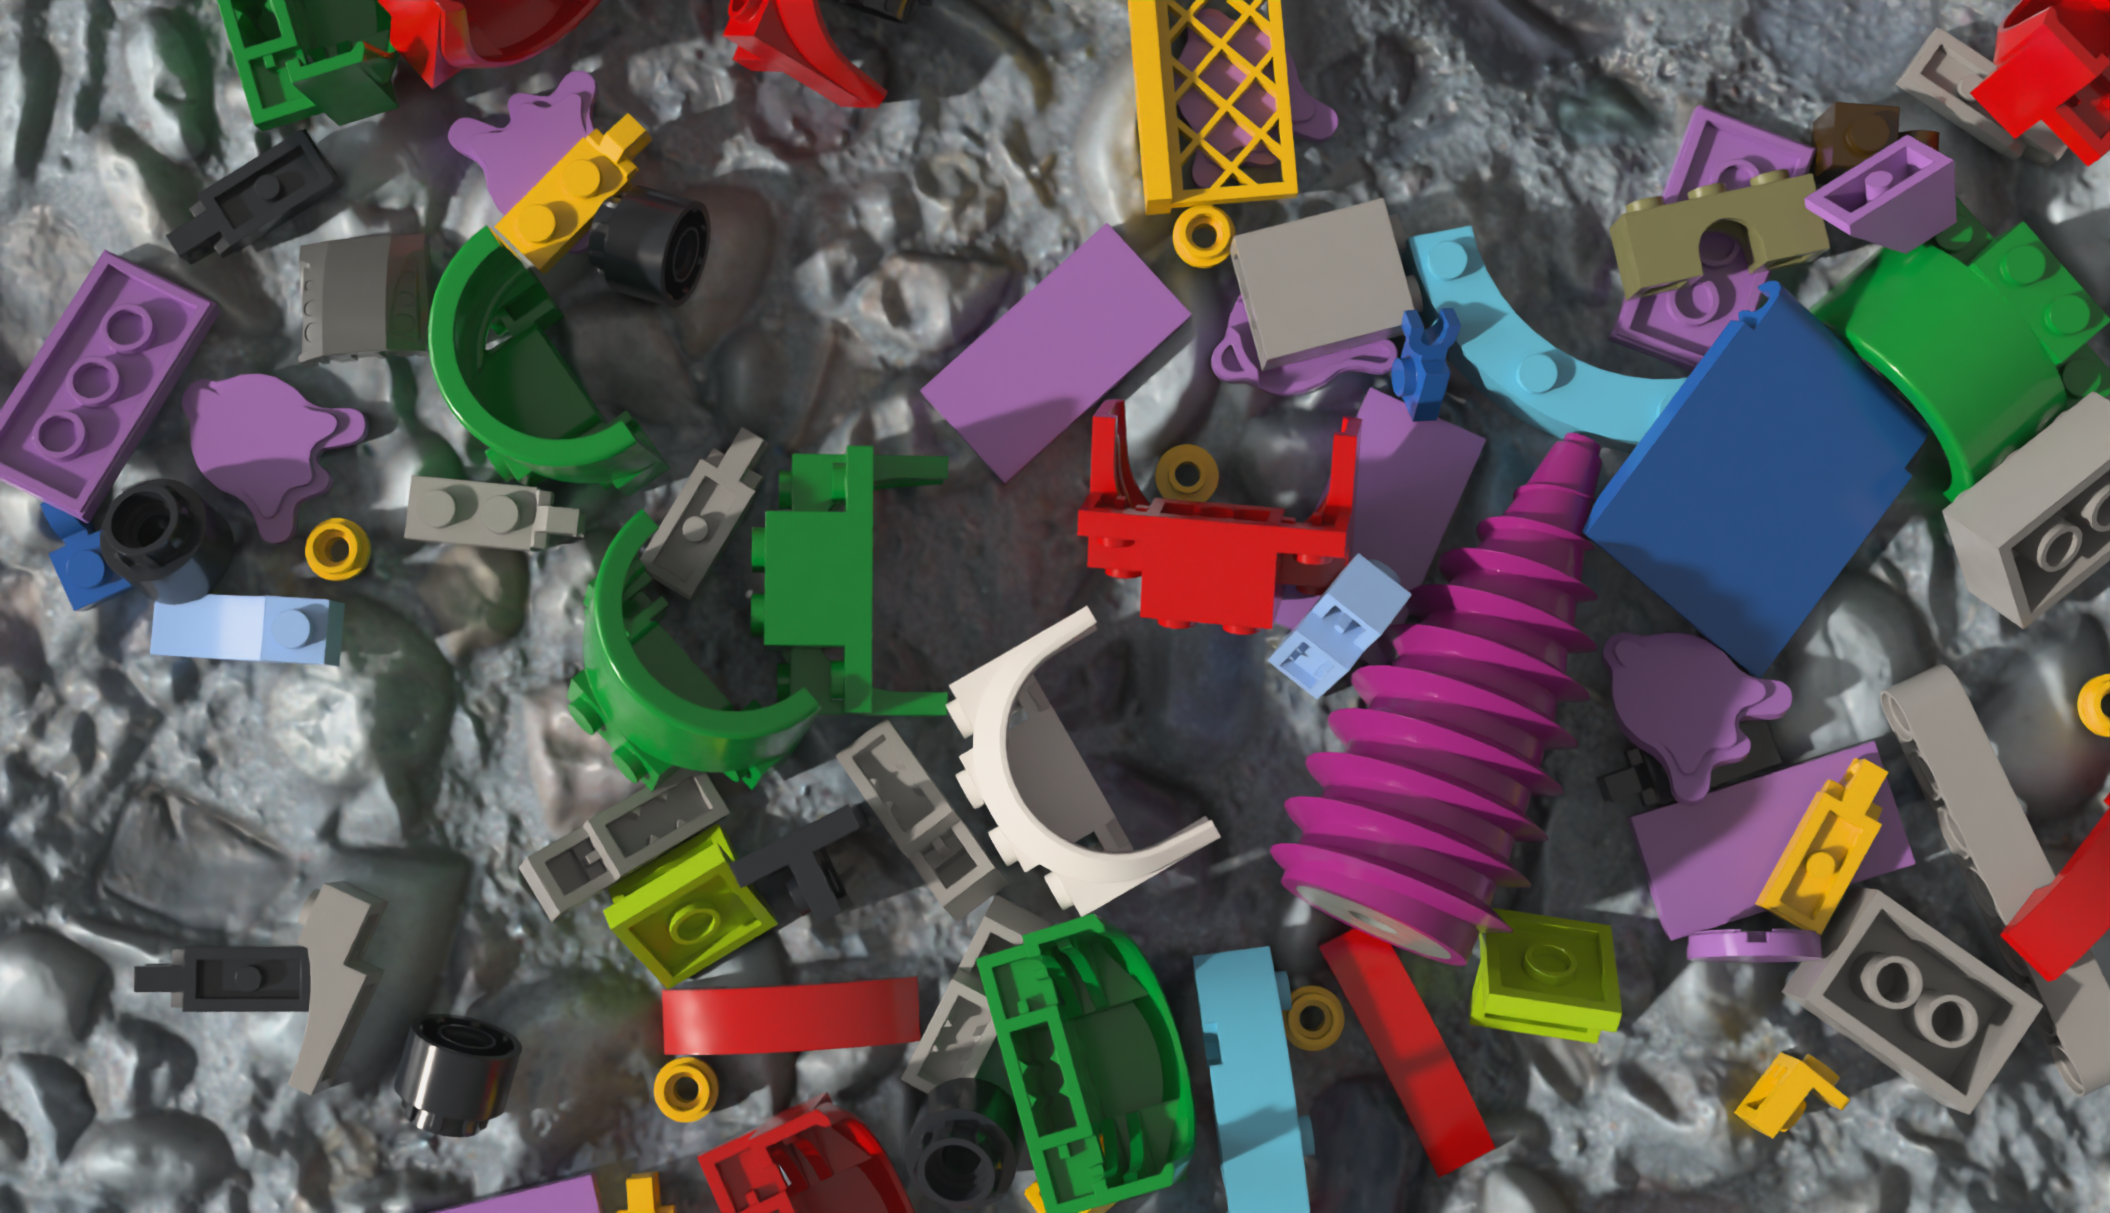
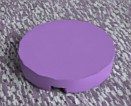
[1687,929,1823,963]

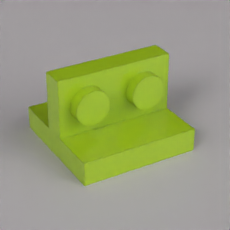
[603,823,778,990]
[1468,908,1622,1044]

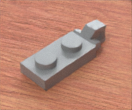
[1895,28,2068,169]
[640,427,769,601]
[404,475,587,552]

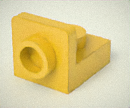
[1733,1052,1850,1139]

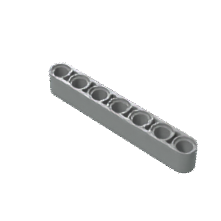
[1880,664,2110,1097]

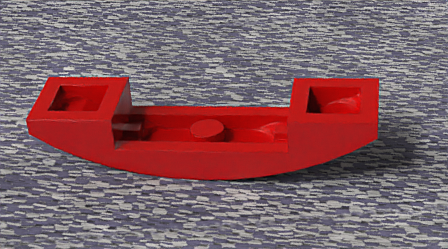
[2000,793,2110,982]
[1318,928,1496,1178]
[662,976,921,1055]

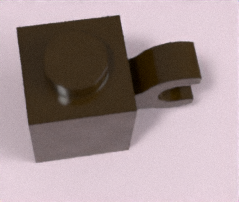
[1810,102,1940,185]

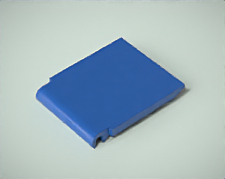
[1582,280,1930,679]

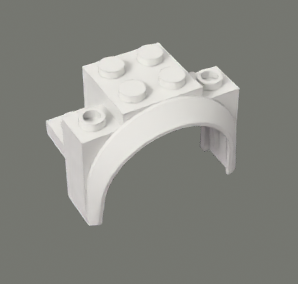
[946,606,1221,917]

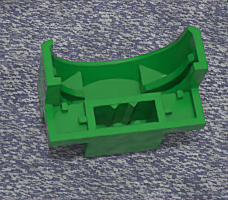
[217,0,401,132]
[751,445,949,717]
[976,913,1197,1213]

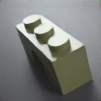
[1609,169,1830,301]

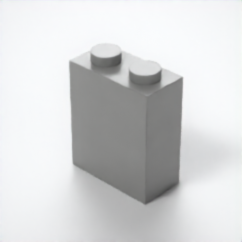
[1230,198,1423,371]

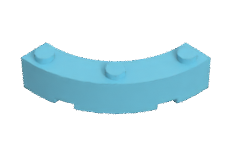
[1399,225,1688,453]
[1192,946,1315,1213]

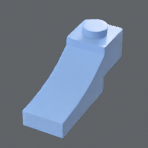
[1267,553,1412,699]
[150,594,345,667]

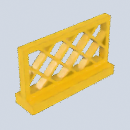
[1127,0,1298,215]

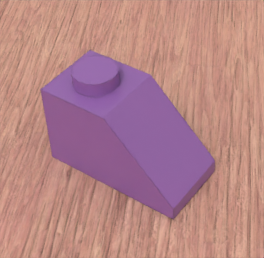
[1805,135,1957,254]

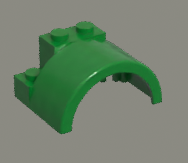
[1808,196,2110,503]
[428,225,670,497]
[567,509,821,791]

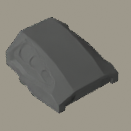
[298,234,434,367]

